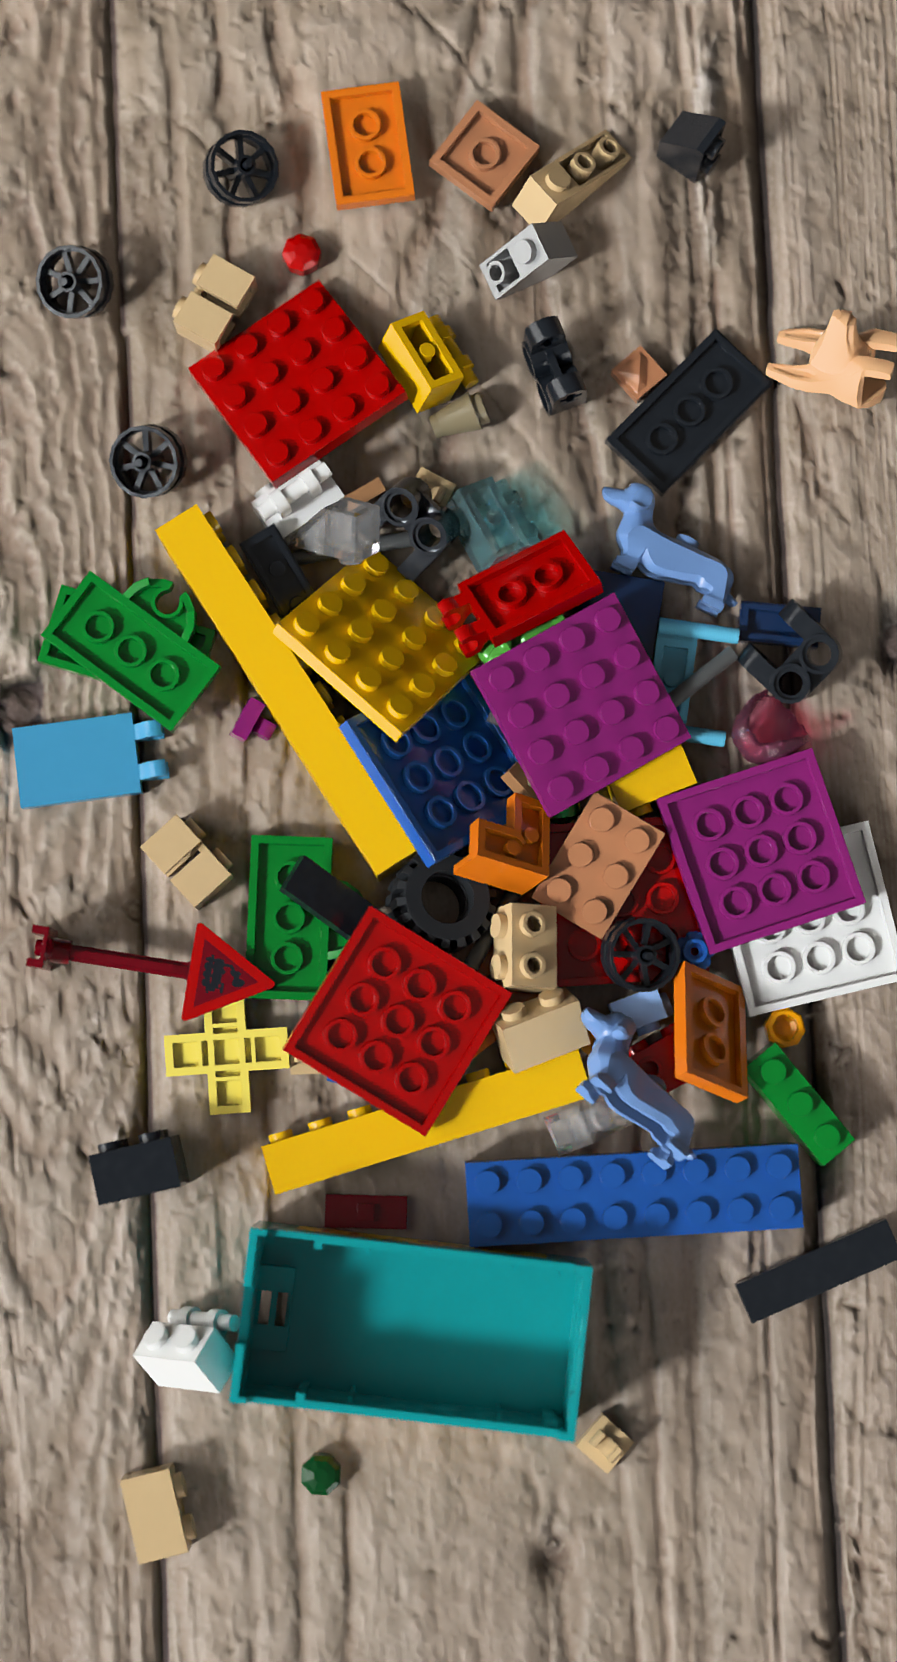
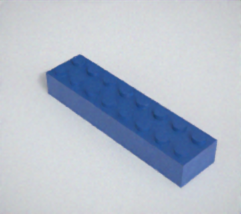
[465,1142,804,1247]

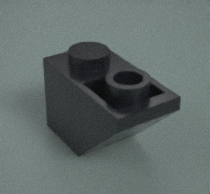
[656,111,726,183]

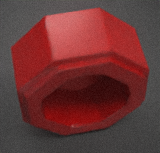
[282,233,322,277]

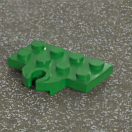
[41,571,222,733]
[246,835,363,1001]

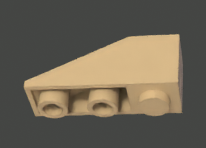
[512,129,632,225]

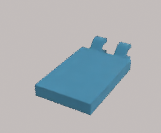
[12,712,170,810]

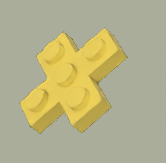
[164,999,290,1115]

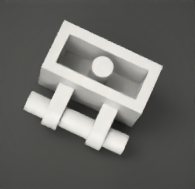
[251,460,345,546]
[133,1306,240,1393]

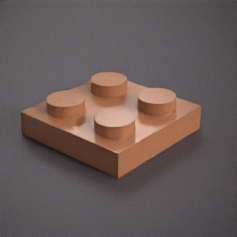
[429,100,540,212]

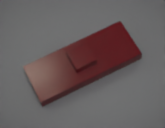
[324,1194,408,1230]

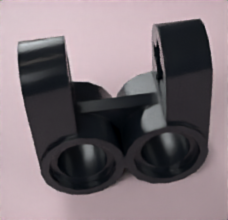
[521,316,588,416]
[354,476,460,581]
[738,599,843,704]

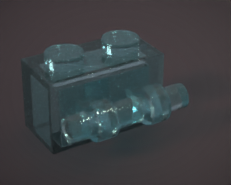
[446,476,541,573]

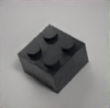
[88,1129,190,1206]

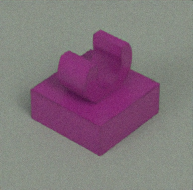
[229,697,277,742]

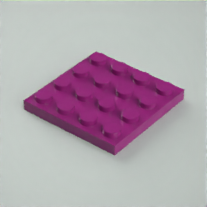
[470,593,692,817]
[656,748,866,955]

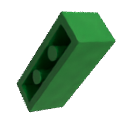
[747,1042,856,1166]

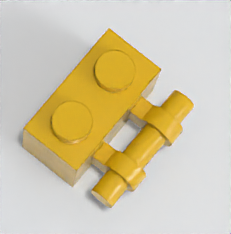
[378,311,479,414]

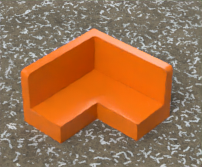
[453,793,550,895]

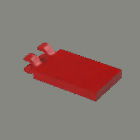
[437,530,604,658]

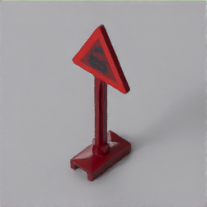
[26,923,275,1021]

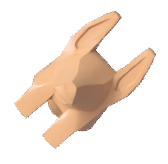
[766,309,897,409]

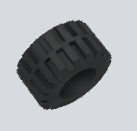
[385,850,497,954]

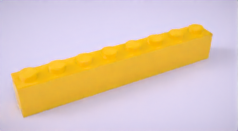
[261,1049,588,1195]

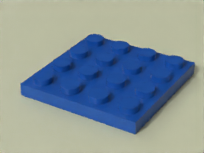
[339,674,539,868]

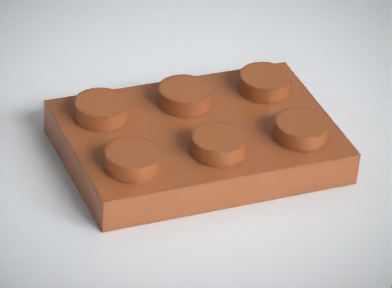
[531,792,665,940]

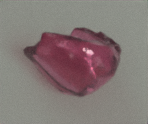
[731,690,810,765]

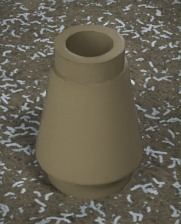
[429,392,491,439]

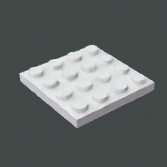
[731,821,897,1017]

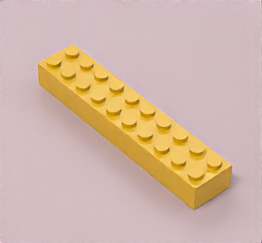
[155,504,418,882]

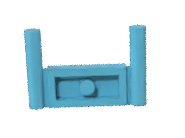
[653,617,740,747]

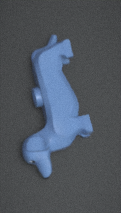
[602,483,738,617]
[575,1007,696,1170]

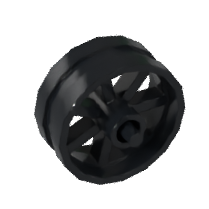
[203,130,279,208]
[36,245,114,319]
[109,424,188,499]
[600,917,680,992]

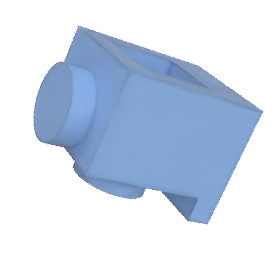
[607,990,674,1037]

